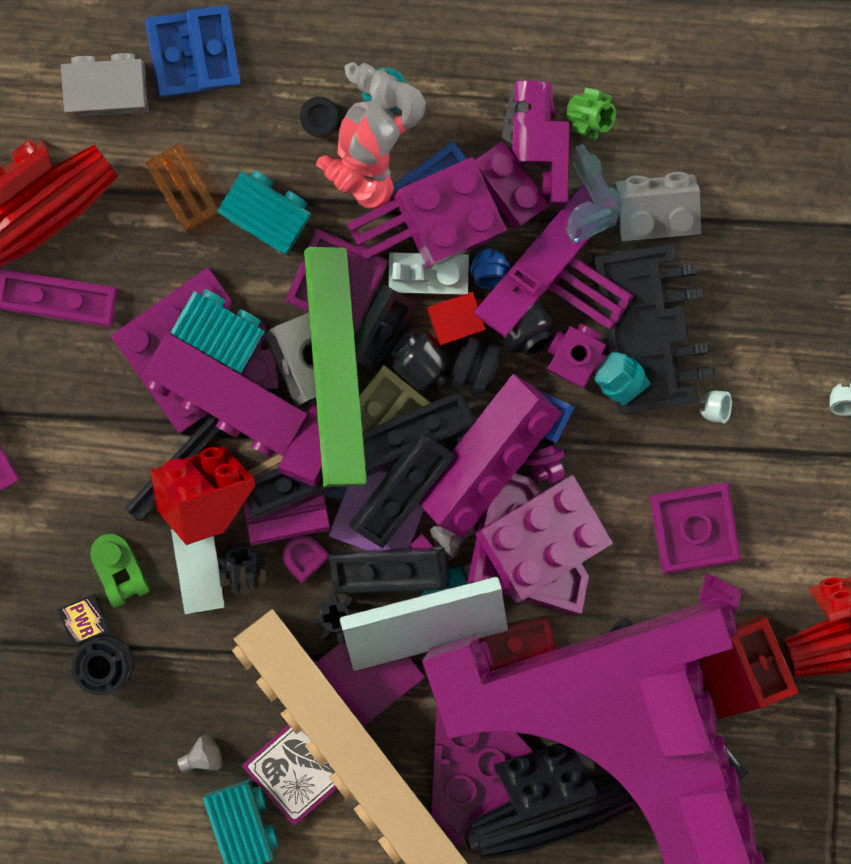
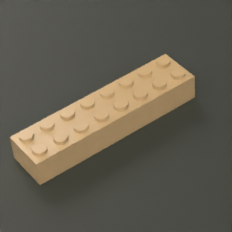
[232,609,468,864]

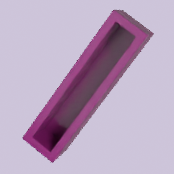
[142,333,307,458]
[419,374,562,538]

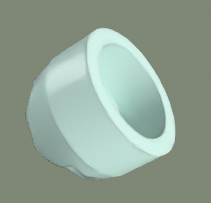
[830,383,851,416]
[699,390,732,423]

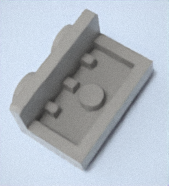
[616,172,701,241]

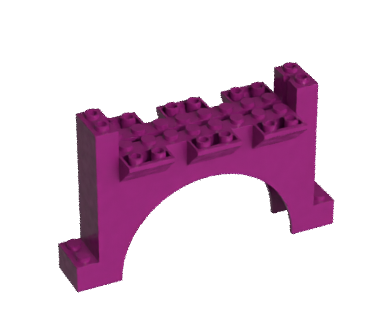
[422,597,766,864]

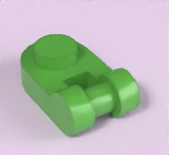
[90,533,151,608]

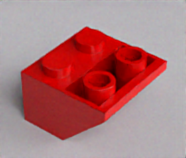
[150,446,255,545]
[699,615,798,719]

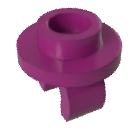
[525,442,565,483]

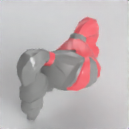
[316,62,426,210]

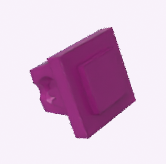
[698,572,742,614]

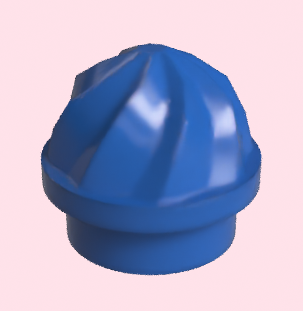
[470,248,510,289]

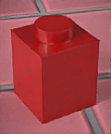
[427,292,486,346]

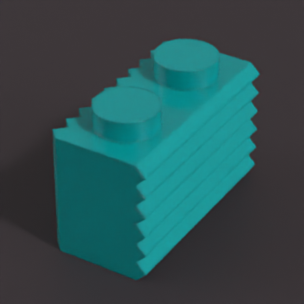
[217,170,312,256]
[170,289,265,374]
[203,779,280,864]

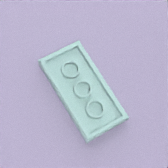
[340,577,508,671]

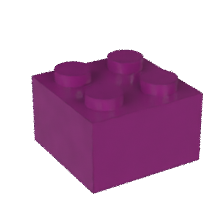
[394,157,507,269]

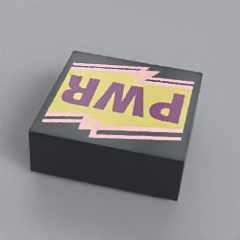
[57,593,110,646]

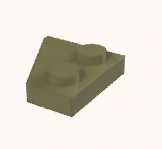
[359,364,430,432]

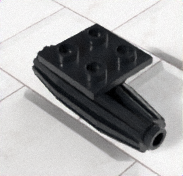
[464,743,633,860]

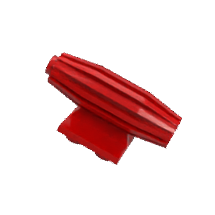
[0,139,119,268]
[783,577,851,678]

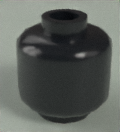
[499,300,554,356]
[391,331,451,390]

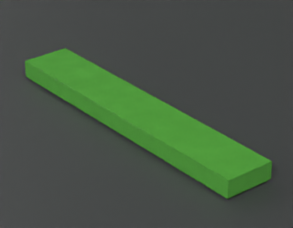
[304,247,367,487]

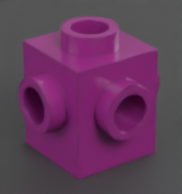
[546,324,607,389]

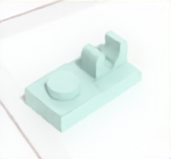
[389,253,469,295]

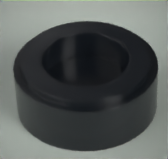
[300,97,340,138]

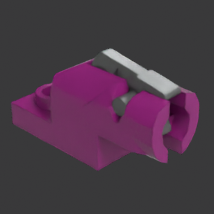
[502,81,569,206]

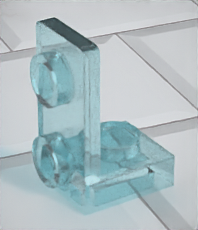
[566,144,621,244]

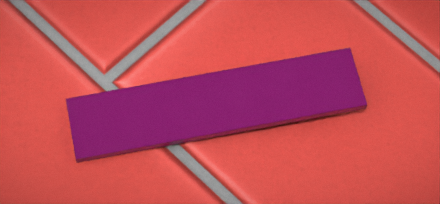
[474,182,617,338]

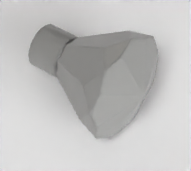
[430,525,475,561]
[178,734,223,773]

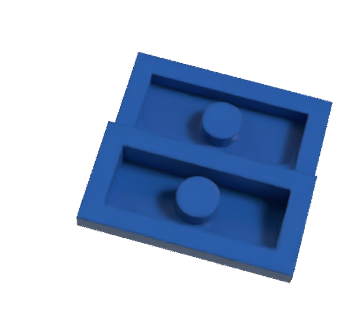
[144,5,241,99]

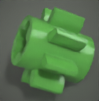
[566,87,616,140]

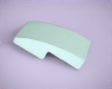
[171,529,224,614]

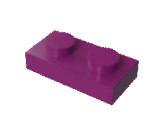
[475,141,549,230]

